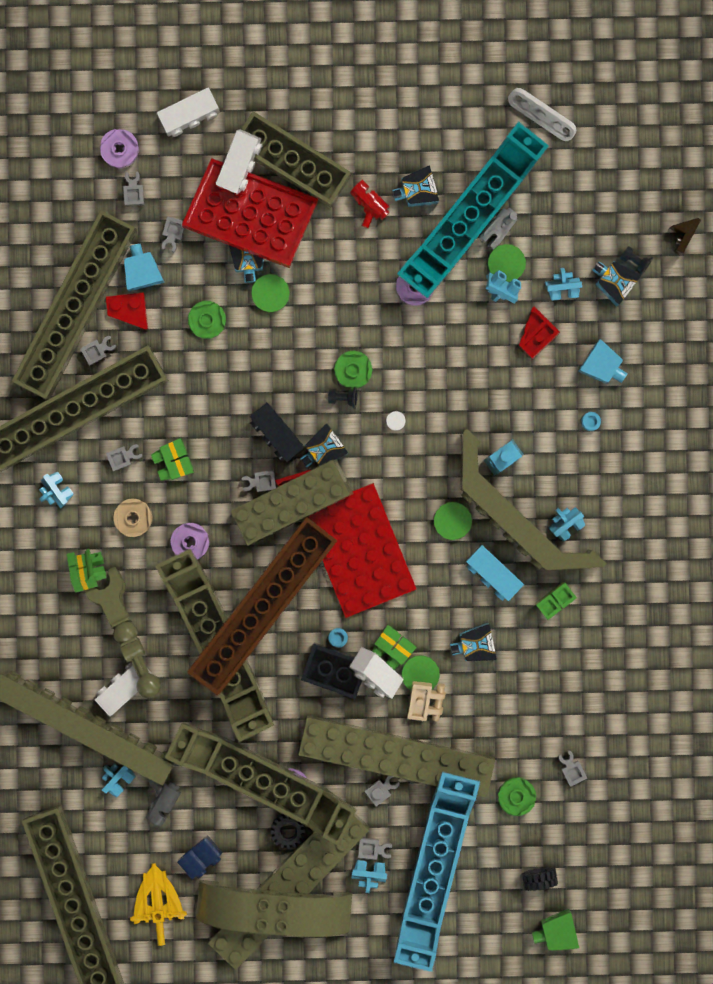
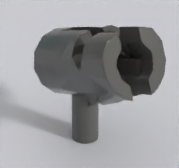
[146,780,181,826]

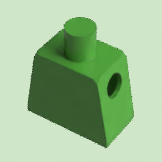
[532,909,579,951]

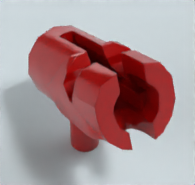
[350,179,390,229]

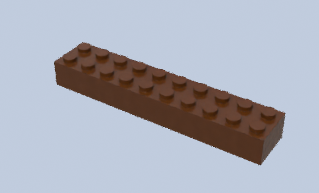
[187,517,337,696]

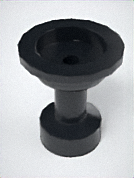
[620,246,654,276]
[328,386,358,409]

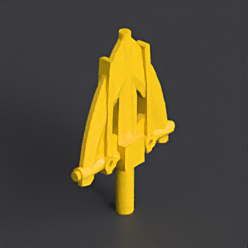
[130,863,187,946]

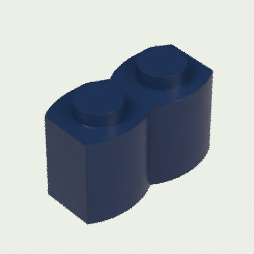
[177,835,222,879]

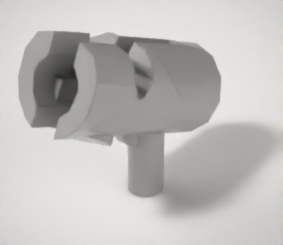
[479,208,518,250]

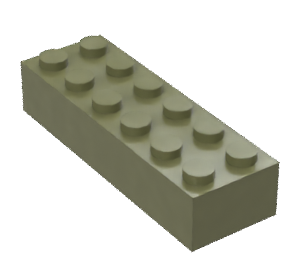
[241,111,351,208]
[231,459,353,546]

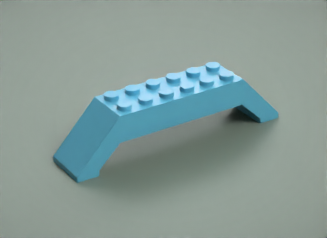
[394,772,480,972]

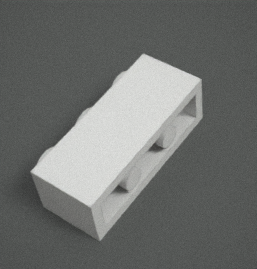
[157,87,220,137]
[216,129,263,194]
[350,647,404,699]
[95,662,152,717]

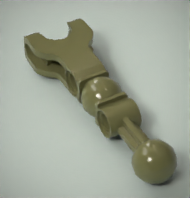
[84,566,161,698]

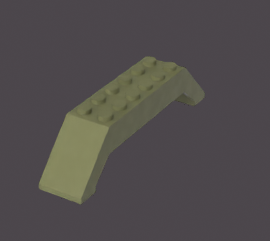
[460,429,607,570]
[155,548,274,742]
[165,722,357,846]

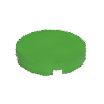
[488,244,526,283]
[251,274,290,313]
[188,301,226,339]
[334,350,372,389]
[434,502,472,540]
[402,655,440,691]
[498,777,536,816]

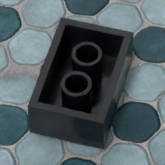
[249,402,305,462]
[301,642,362,700]

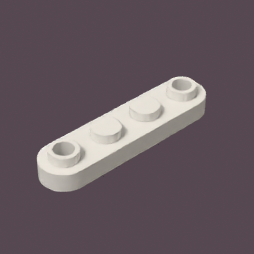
[508,88,576,141]

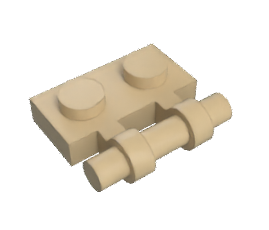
[407,681,446,721]

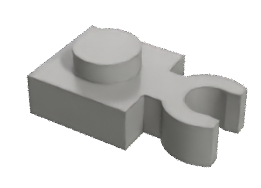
[123,172,144,206]
[162,216,185,253]
[80,336,117,366]
[106,444,143,471]
[242,470,276,492]
[558,750,587,787]
[364,775,400,806]
[358,838,392,860]

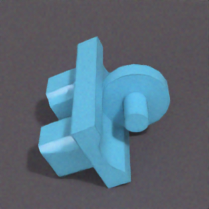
[545,268,582,300]
[486,270,521,304]
[39,472,73,509]
[548,507,585,542]
[102,763,136,797]
[351,860,387,893]

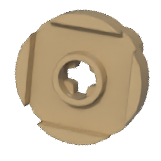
[113,499,153,537]

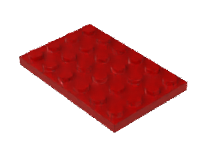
[182,158,318,268]
[307,483,416,618]

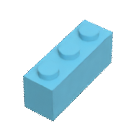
[465,545,524,601]

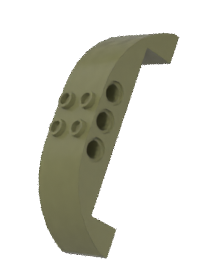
[196,880,352,937]

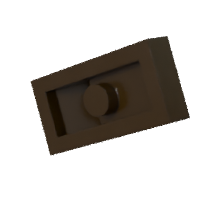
[669,218,701,256]

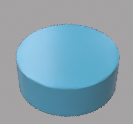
[581,412,601,431]
[329,628,348,648]

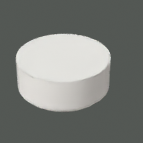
[386,411,406,431]

